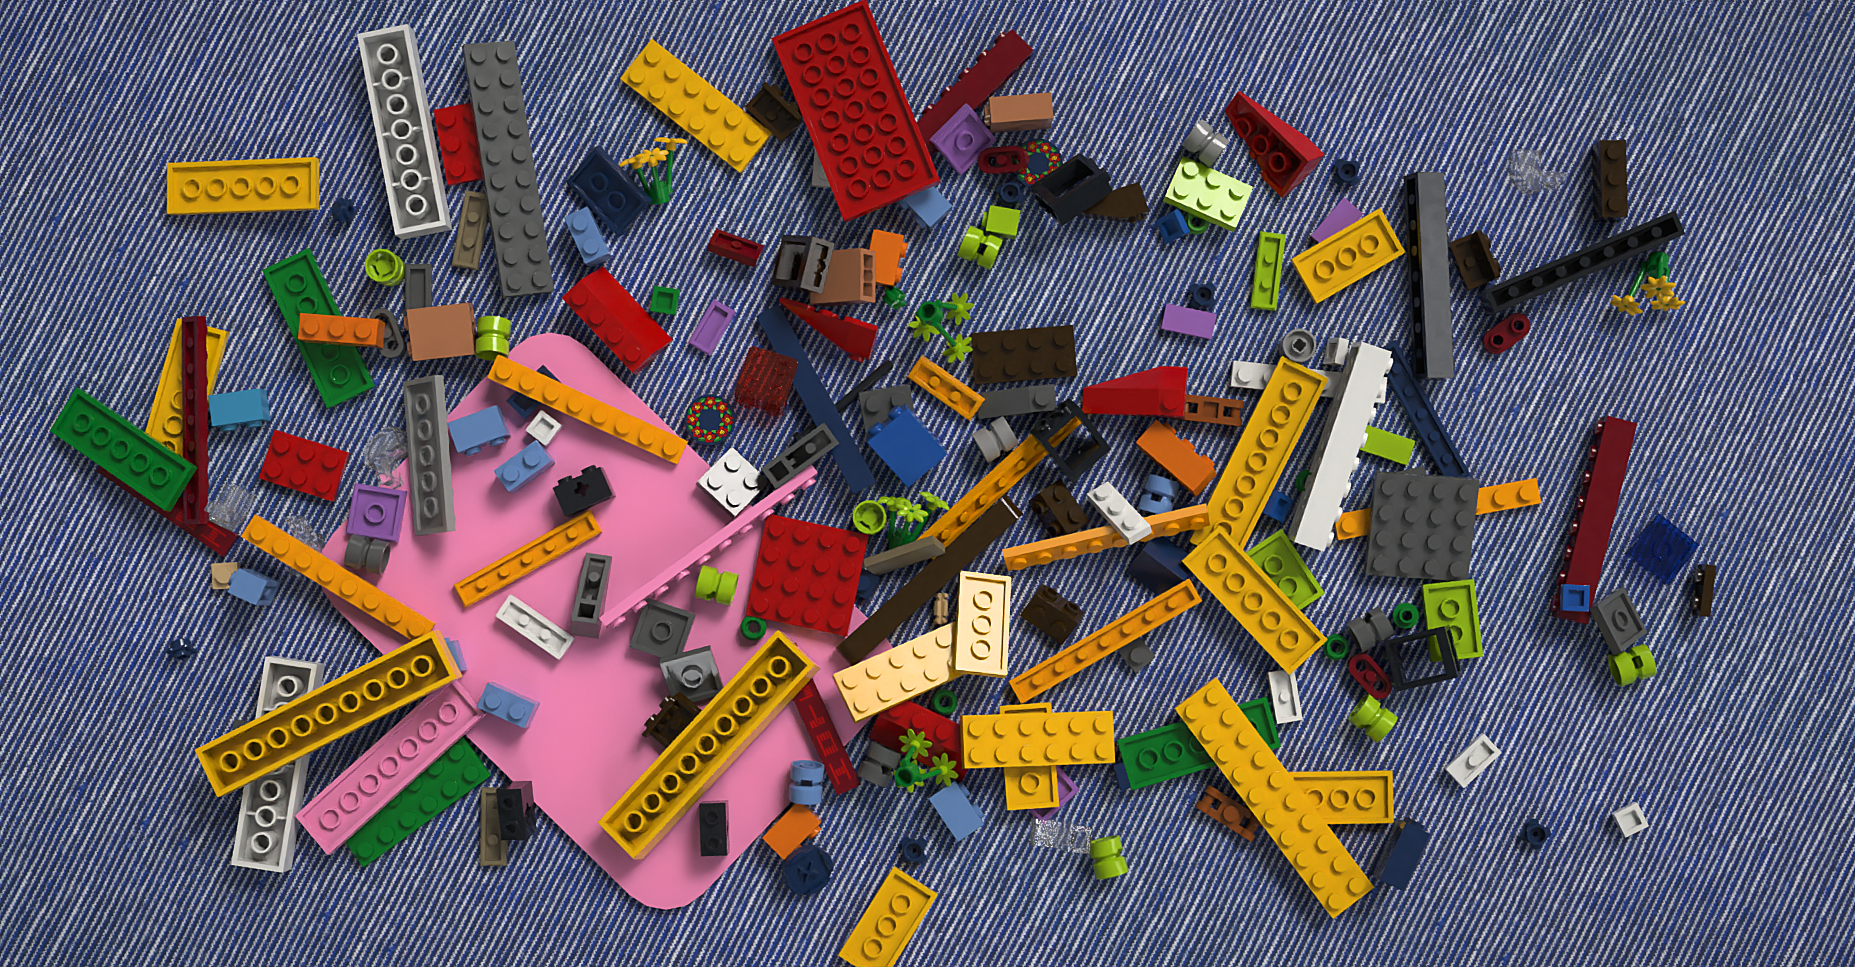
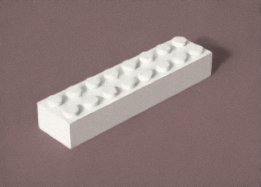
[357,24,452,240]
[1287,342,1393,552]
[231,656,325,873]

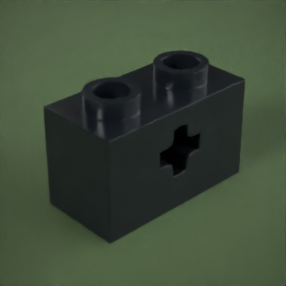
[553,465,616,517]
[496,781,537,841]
[699,800,730,856]

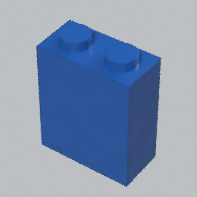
[866,403,947,487]

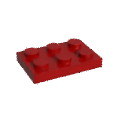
[434,103,483,186]
[259,430,350,502]

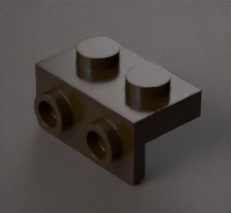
[745,82,803,143]
[1448,229,1501,291]
[1028,478,1090,538]
[1020,584,1084,645]
[642,692,702,748]

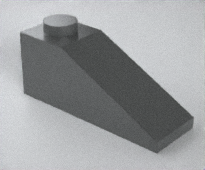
[978,384,1056,419]
[761,423,839,489]
[571,553,612,639]

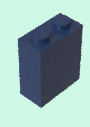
[1370,816,1430,892]

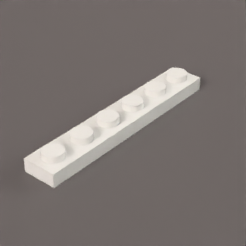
[1230,361,1387,404]

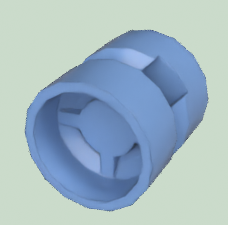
[1138,474,1180,515]
[788,760,825,805]

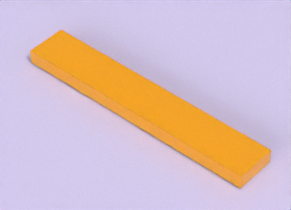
[453,509,603,608]

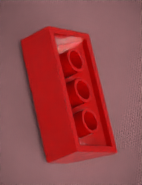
[562,266,673,375]
[868,700,969,782]

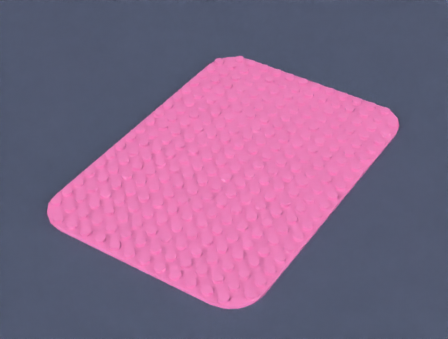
[322,332,893,910]

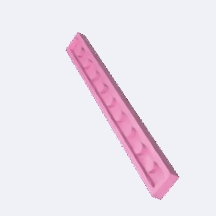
[599,464,818,628]

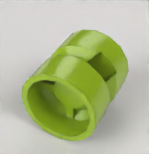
[957,225,1003,270]
[365,249,405,287]
[475,316,511,361]
[853,500,887,535]
[695,565,739,606]
[1608,644,1657,687]
[1348,694,1398,743]
[1087,835,1129,880]

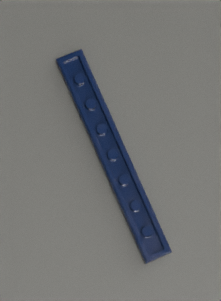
[756,304,877,495]

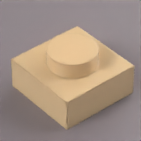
[211,562,240,590]

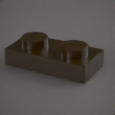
[1690,564,1717,617]

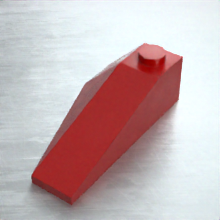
[1225,91,1325,198]
[779,297,879,363]
[1082,366,1188,419]

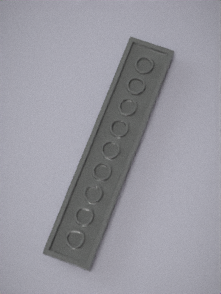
[462,41,554,298]

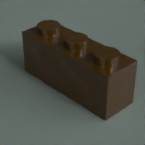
[1592,140,1628,222]

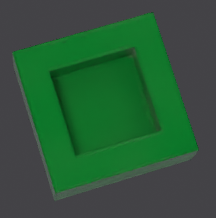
[650,286,680,316]

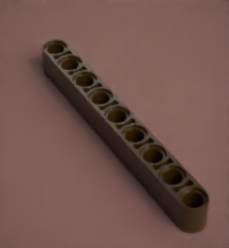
[835,495,1023,666]

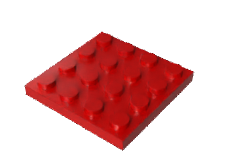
[746,514,869,636]

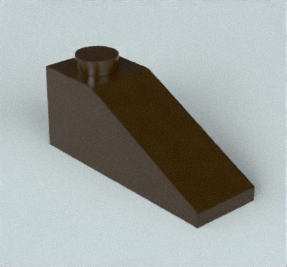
[1078,182,1149,224]

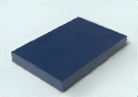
[566,145,653,237]

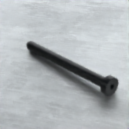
[792,360,894,442]

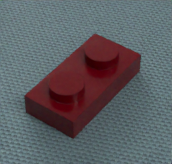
[707,229,764,267]

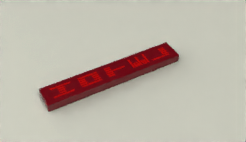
[96,466,240,557]
[793,643,861,796]

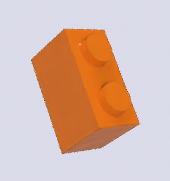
[869,229,908,289]
[762,803,822,860]

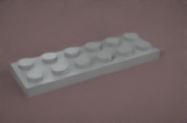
[403,375,456,536]

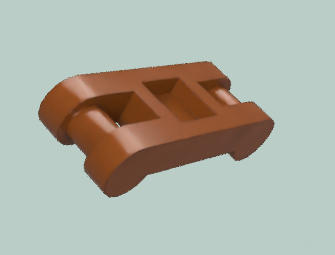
[1175,394,1244,427]
[1195,784,1262,842]

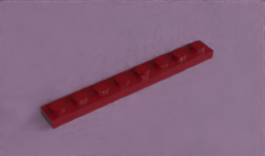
[182,316,209,524]

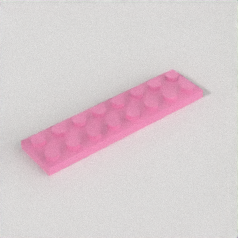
[295,680,487,855]

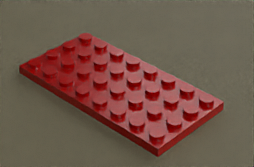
[771,0,941,223]

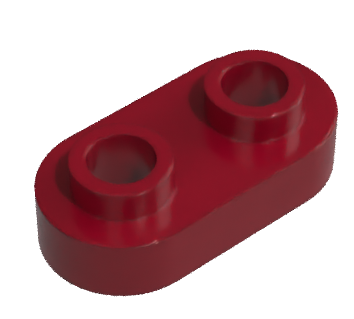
[978,146,1029,175]
[1482,313,1530,355]
[1347,653,1392,699]

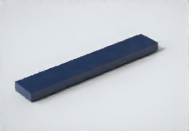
[1382,340,1471,477]

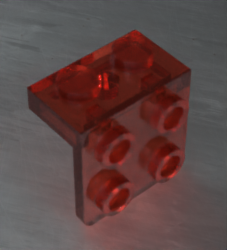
[735,346,798,416]

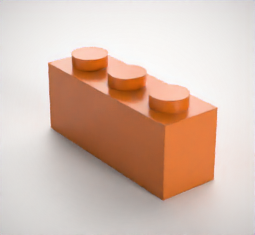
[298,313,385,348]
[1136,419,1217,497]

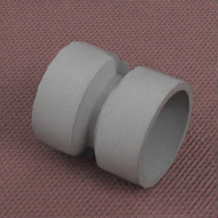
[1181,119,1230,167]
[1278,328,1316,364]
[971,416,1019,463]

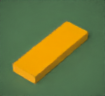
[907,355,985,421]

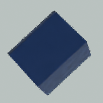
[1125,536,1191,596]

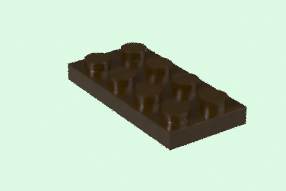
[971,325,1077,385]

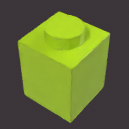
[981,205,1021,239]

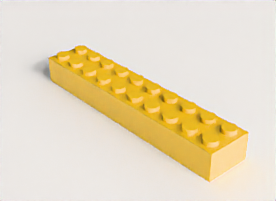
[195,630,463,798]
[597,630,821,860]

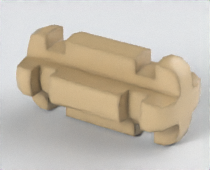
[934,593,948,624]

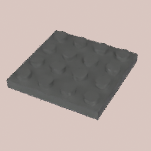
[1364,471,1480,581]

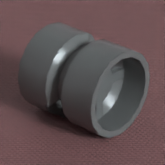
[344,534,391,575]
[1345,606,1394,653]
[857,741,902,788]

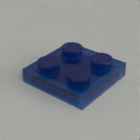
[1625,513,1700,586]

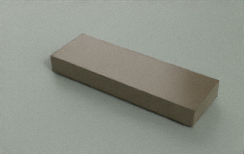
[452,190,489,271]
[864,535,945,576]
[480,787,508,866]

